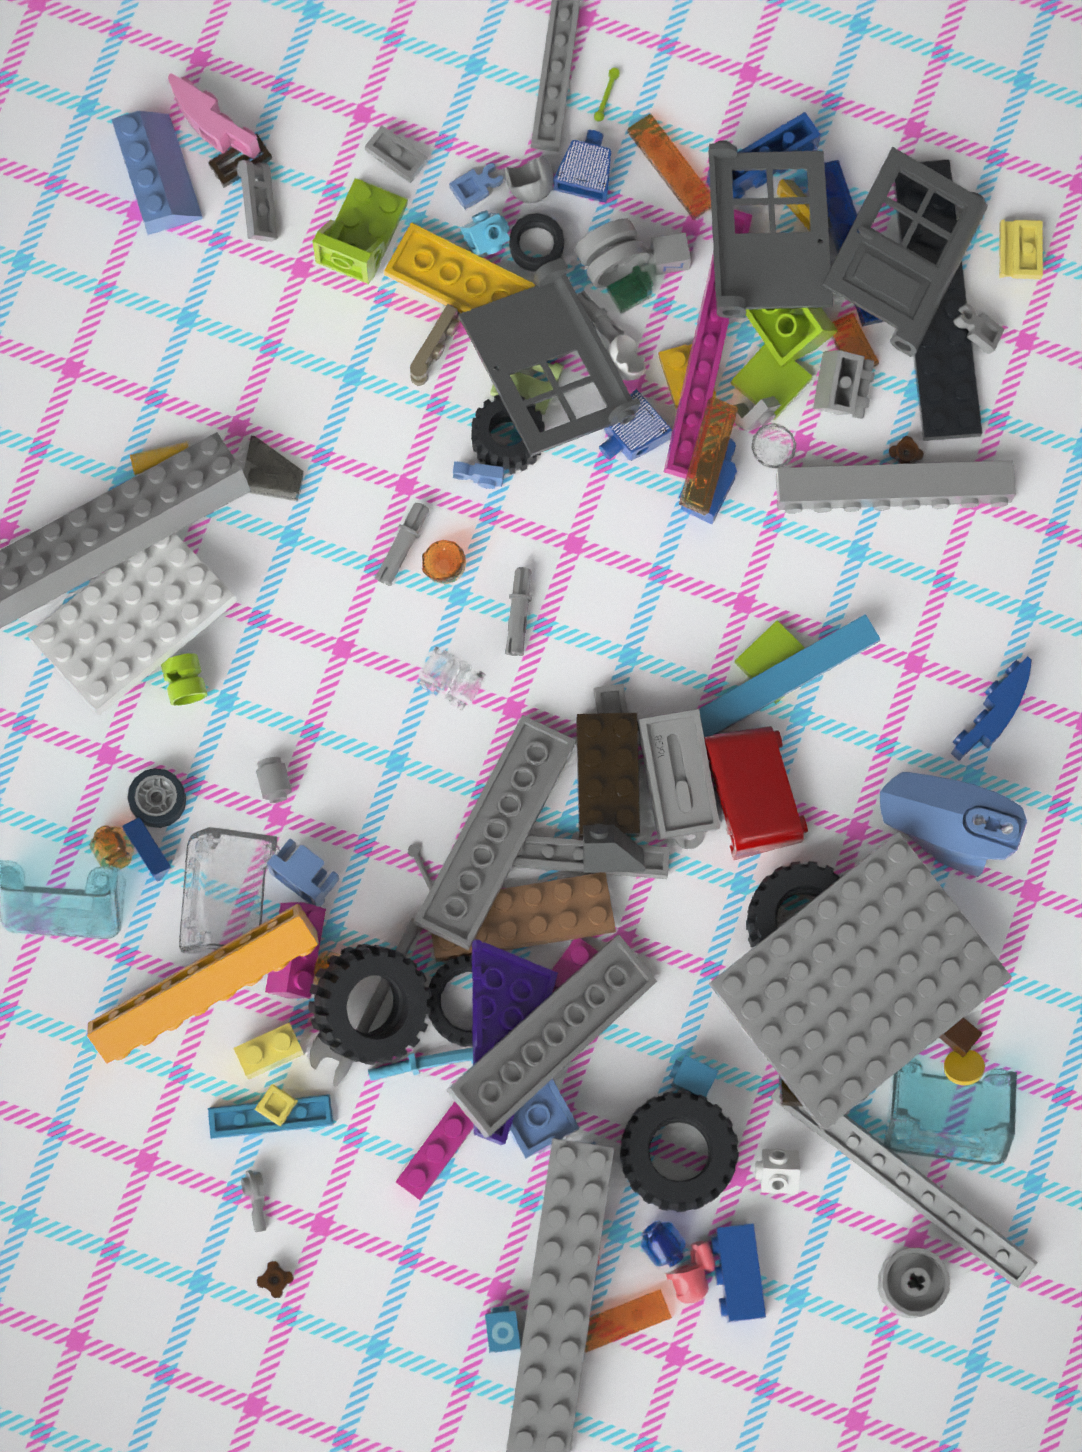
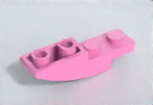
[168,73,260,160]

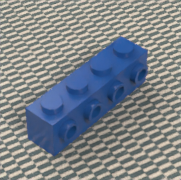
[706,112,821,199]

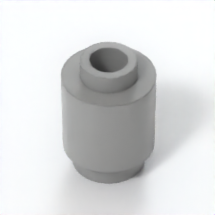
[256,756,292,803]

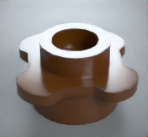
[888,436,924,464]
[256,1261,294,1299]

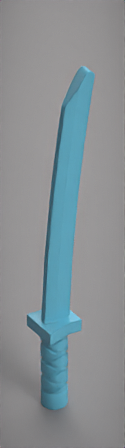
[368,1048,473,1081]

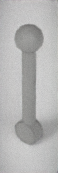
[408,844,433,891]

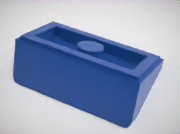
[122,818,171,882]

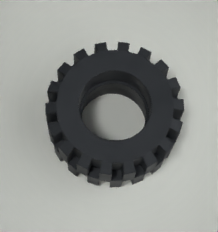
[471,395,545,474]

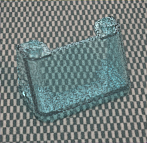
[0,860,126,939]
[884,1057,1017,1165]

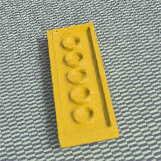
[384,223,535,313]

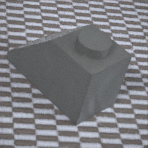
[583,824,645,873]

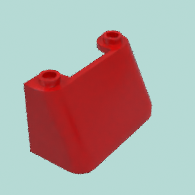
[704,726,808,861]

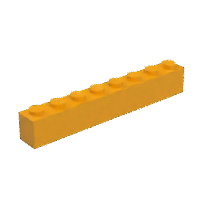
[87,903,318,1064]

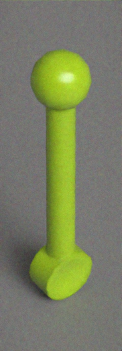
[593,67,620,122]

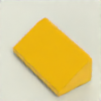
[776,179,811,232]

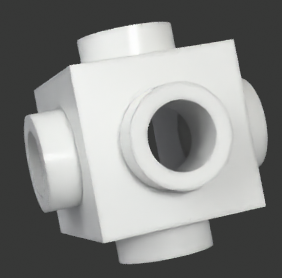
[755,1148,801,1194]

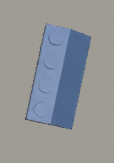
[111,111,203,235]

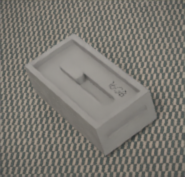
[637,709,721,849]

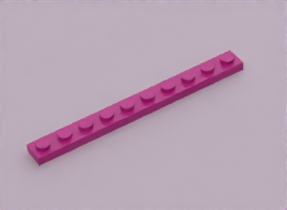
[663,209,753,481]
[395,938,598,1201]

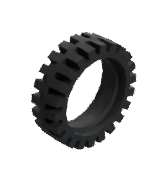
[427,955,473,1047]

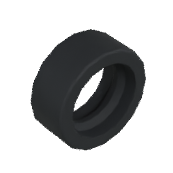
[509,213,564,272]

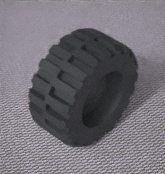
[746,861,843,947]
[308,944,432,1065]
[619,1091,739,1212]

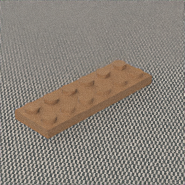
[431,872,616,962]

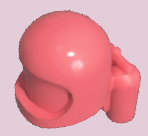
[665,1240,715,1303]

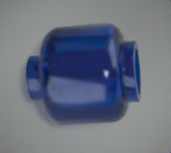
[640,1220,686,1267]

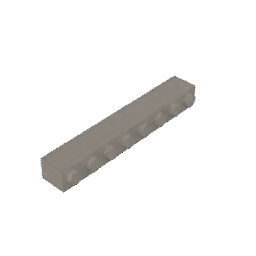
[775,460,1016,514]

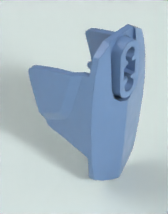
[880,772,1027,877]

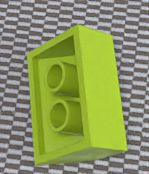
[746,307,838,367]

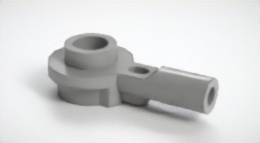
[241,1170,267,1233]

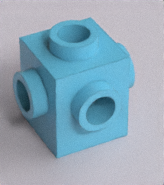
[460,210,510,255]

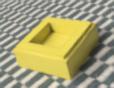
[255,1084,298,1127]

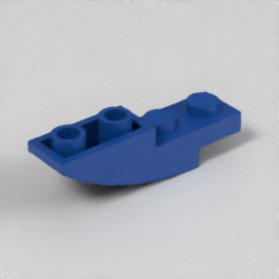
[951,656,1032,761]

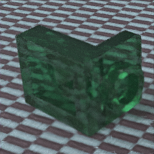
[606,265,654,314]

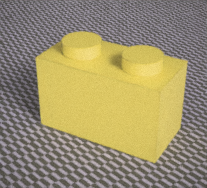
[233,1022,304,1080]

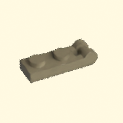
[410,304,460,386]

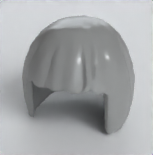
[504,156,554,204]

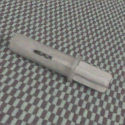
[374,502,429,586]
[505,567,532,656]

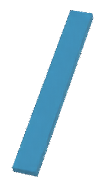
[699,614,881,737]

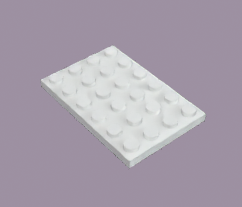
[27,533,238,716]

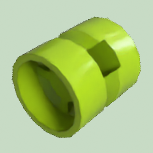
[161,653,208,706]

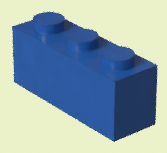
[710,1223,766,1323]

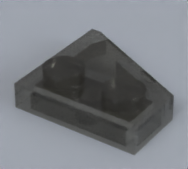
[243,435,304,502]

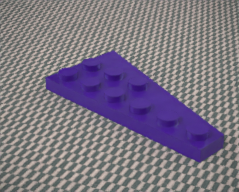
[472,939,558,1146]

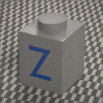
[647,232,691,275]

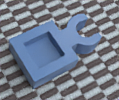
[449,163,503,210]
[452,461,504,489]

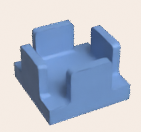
[267,838,339,907]
[509,1079,580,1159]

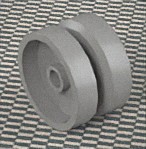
[575,218,650,288]
[877,1247,950,1319]

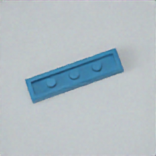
[208,1094,333,1140]

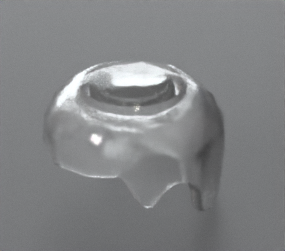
[751,423,797,469]

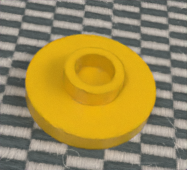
[944,1049,985,1085]

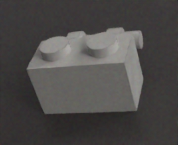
[813,350,875,419]

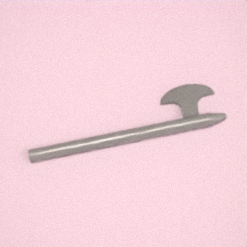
[309,917,420,1087]

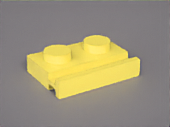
[999,219,1043,279]

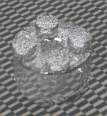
[417,646,487,711]

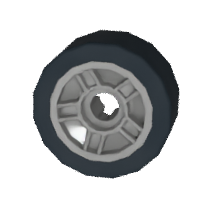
[127,768,187,828]

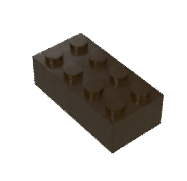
[576,713,640,838]

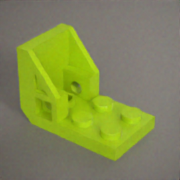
[312,178,408,284]

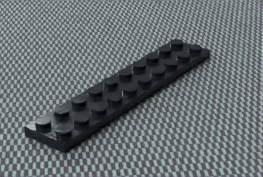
[893,159,982,441]

